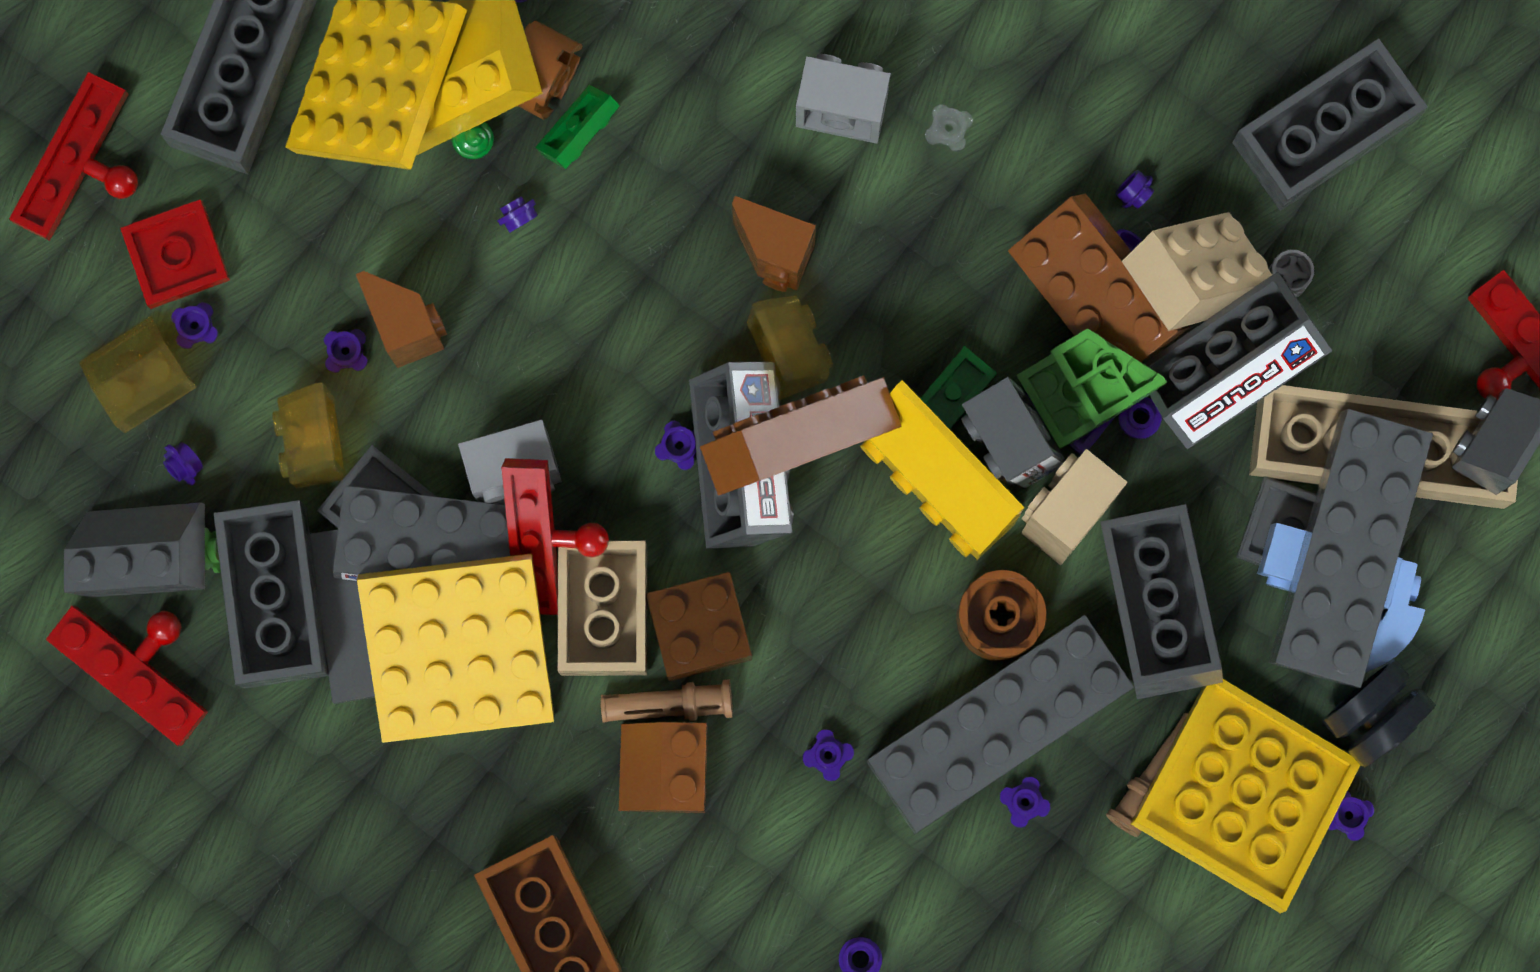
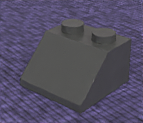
[1452,388,1540,495]

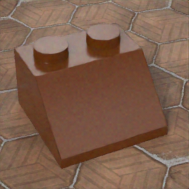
[732,196,816,292]
[356,271,447,368]
[619,722,708,813]

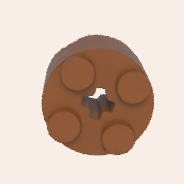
[518,21,582,120]
[956,570,1046,661]

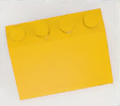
[416,0,543,156]
[860,380,1024,560]

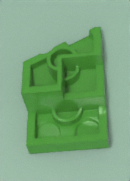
[1017,328,1167,449]

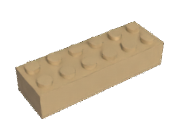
[1249,385,1518,509]

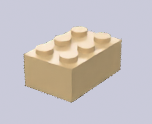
[1122,212,1272,331]
[1021,449,1127,565]
[558,541,647,676]

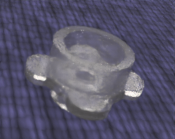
[925,104,972,151]

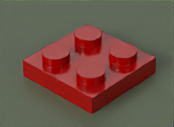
[120,199,230,309]

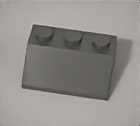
[64,503,205,597]

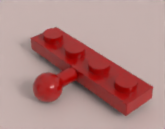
[9,72,138,241]
[1467,270,1540,399]
[501,458,609,615]
[45,606,208,746]

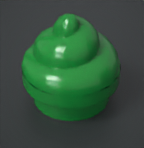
[451,122,494,160]

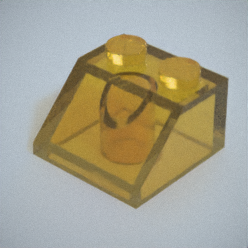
[747,295,833,400]
[79,317,197,433]
[272,382,346,488]

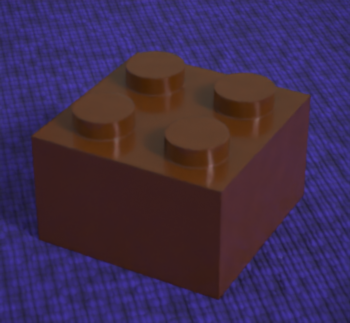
[646,572,752,682]

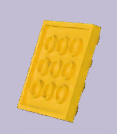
[285,0,467,170]
[357,554,554,743]
[1130,679,1360,913]

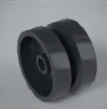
[1322,659,1436,768]

